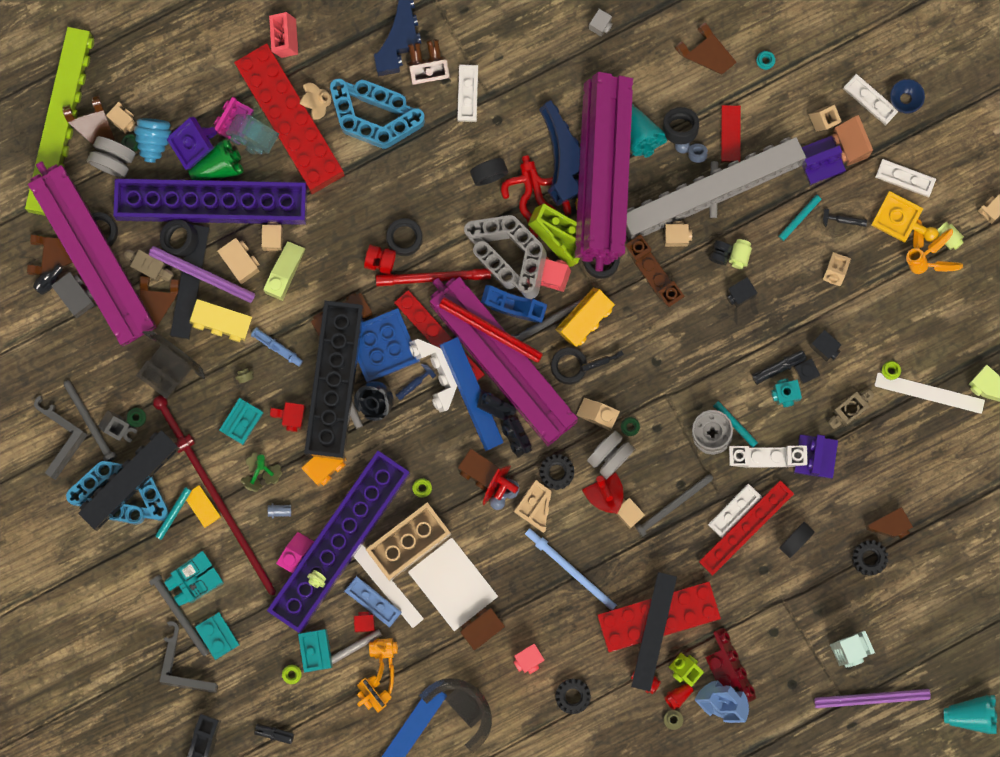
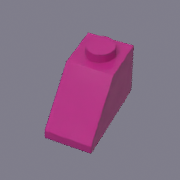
[276,532,314,573]

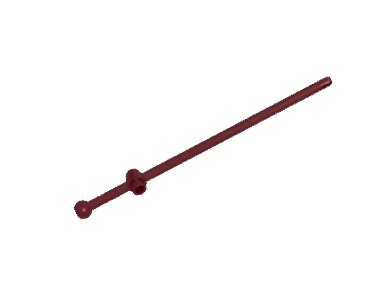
[153,395,276,595]

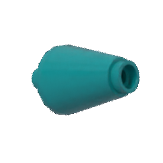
[630,104,667,158]
[944,695,997,734]

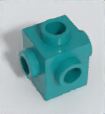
[771,379,802,408]

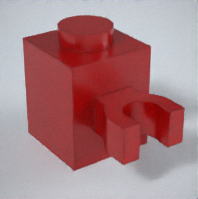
[270,402,306,432]

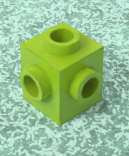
[669,653,704,687]

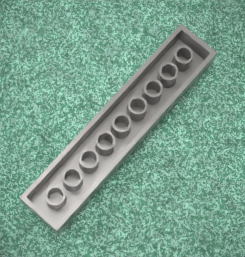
[626,137,806,241]

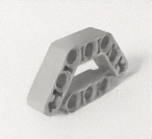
[464,215,547,299]

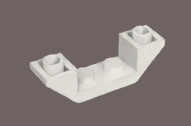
[409,339,457,412]
[729,446,807,468]

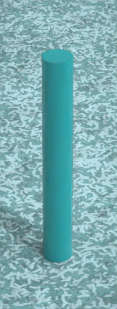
[778,195,822,241]
[713,401,758,448]
[155,487,192,540]

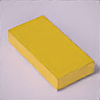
[186,485,221,528]

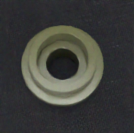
[235,368,254,383]
[664,710,683,730]

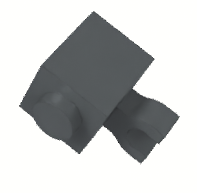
[98,410,138,442]

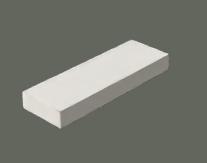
[458,65,478,122]
[843,74,898,126]
[875,159,936,198]
[708,484,762,539]

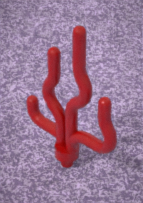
[501,155,572,256]

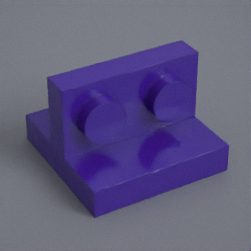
[167,117,217,170]
[801,136,846,185]
[794,435,838,479]

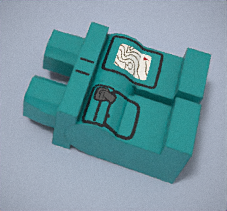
[164,551,224,606]

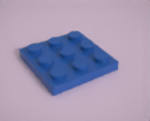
[358,308,420,382]

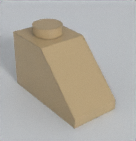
[576,398,620,431]

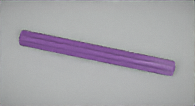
[149,246,255,303]
[814,689,931,708]

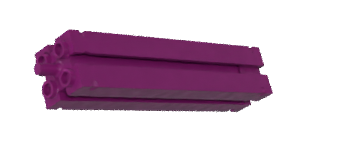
[575,72,633,271]
[28,161,157,347]
[430,277,578,447]

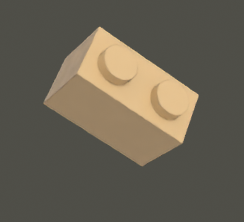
[218,238,260,284]

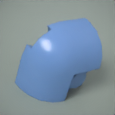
[695,680,749,723]

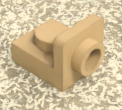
[823,252,851,286]

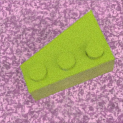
[528,203,580,268]

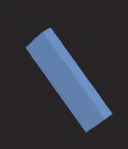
[345,576,402,628]

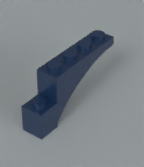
[374,0,422,76]
[539,100,580,207]

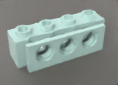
[830,631,875,668]

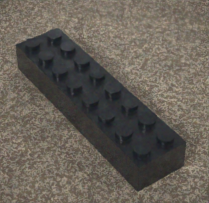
[304,300,364,460]

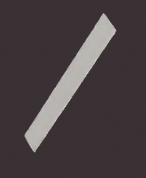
[875,373,985,413]
[354,545,424,628]

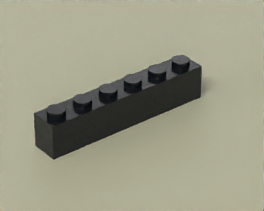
[78,430,180,531]

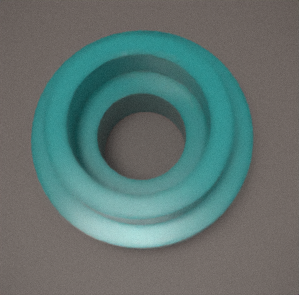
[756,51,775,70]

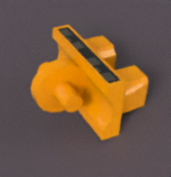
[357,675,391,713]

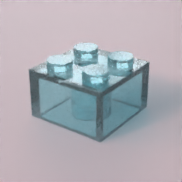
[226,114,279,155]

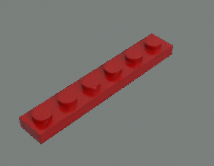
[394,290,485,382]
[699,480,794,576]

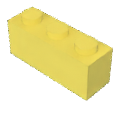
[190,299,252,342]

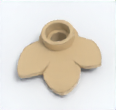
[300,83,331,120]

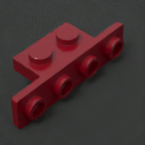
[705,628,756,703]

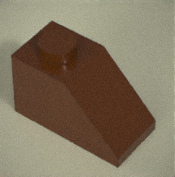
[865,507,913,539]

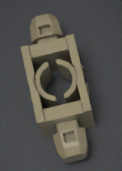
[123,250,174,282]
[828,389,874,429]

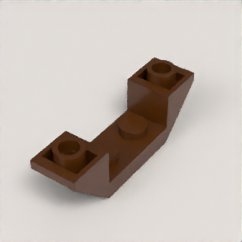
[625,234,685,307]

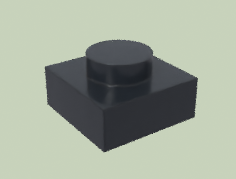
[794,358,820,385]

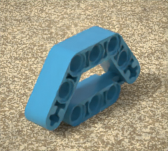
[330,79,425,149]
[66,461,169,525]

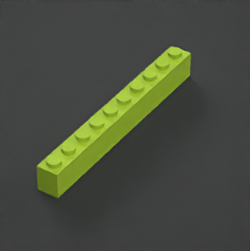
[25,27,94,216]

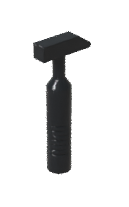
[822,208,867,227]
[580,351,624,372]

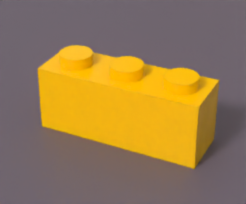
[555,287,615,347]

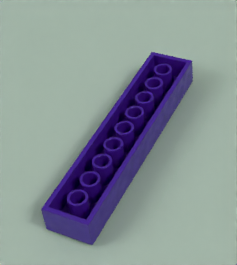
[113,179,308,225]
[267,451,410,634]

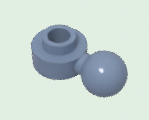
[675,143,708,163]
[490,479,519,510]

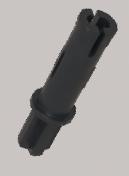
[751,350,807,385]

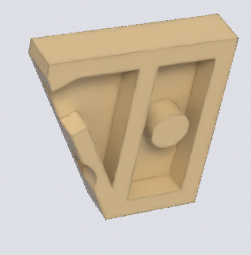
[513,480,551,533]

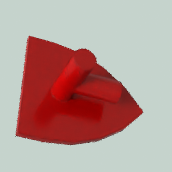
[483,465,519,505]
[582,473,624,514]

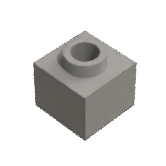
[589,9,613,37]

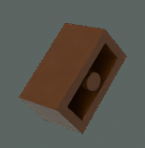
[458,449,499,491]
[460,608,505,651]

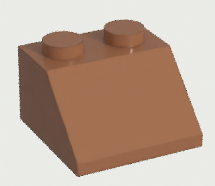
[832,115,873,166]

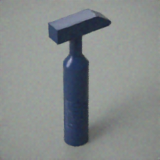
[395,364,436,401]

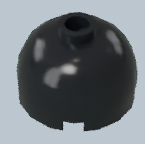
[354,381,394,421]

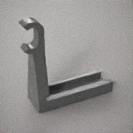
[34,396,87,480]
[160,621,218,693]

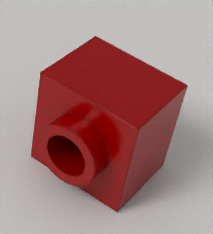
[354,612,375,633]

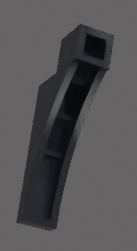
[188,714,221,757]

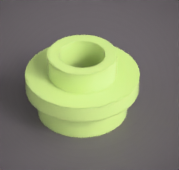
[307,570,326,588]

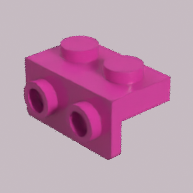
[214,97,254,144]

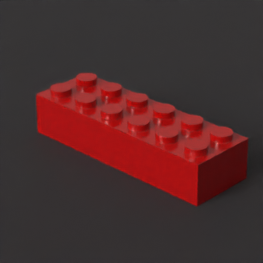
[597,582,721,653]

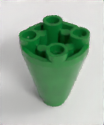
[188,138,244,181]

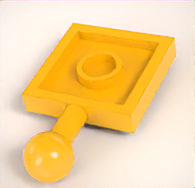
[871,191,939,243]

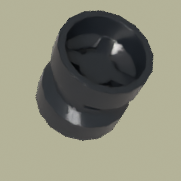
[709,240,733,265]

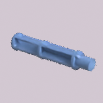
[251,327,303,367]

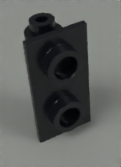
[477,390,516,421]
[501,416,532,458]

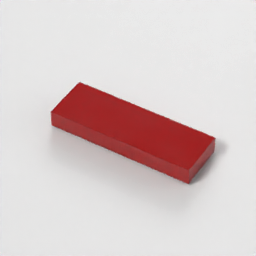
[721,105,741,162]

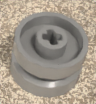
[86,136,135,178]
[587,430,635,480]

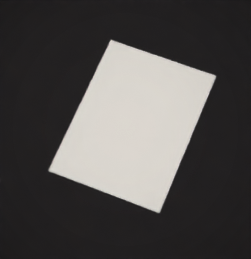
[408,538,498,631]

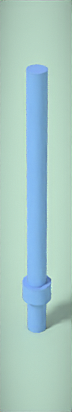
[525,528,617,611]

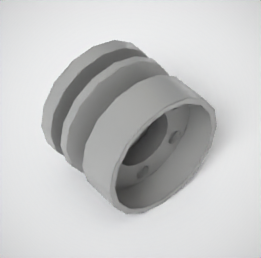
[692,410,733,455]

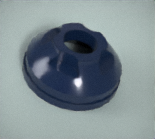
[890,79,925,114]

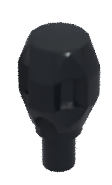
[33,264,63,295]

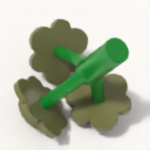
[241,452,282,492]

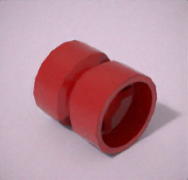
[364,244,396,275]

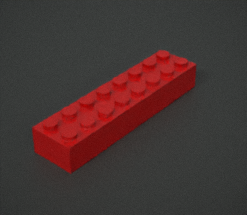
[234,43,345,194]

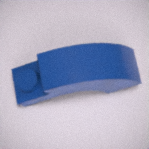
[481,285,547,323]

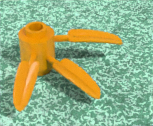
[906,219,963,274]
[369,638,398,694]

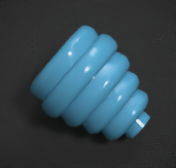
[134,118,172,163]

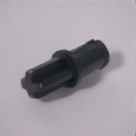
[254,723,294,744]

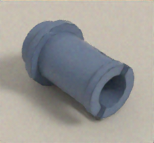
[268,503,291,519]

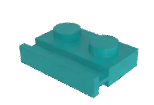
[219,398,264,445]
[195,612,240,660]
[298,629,333,673]

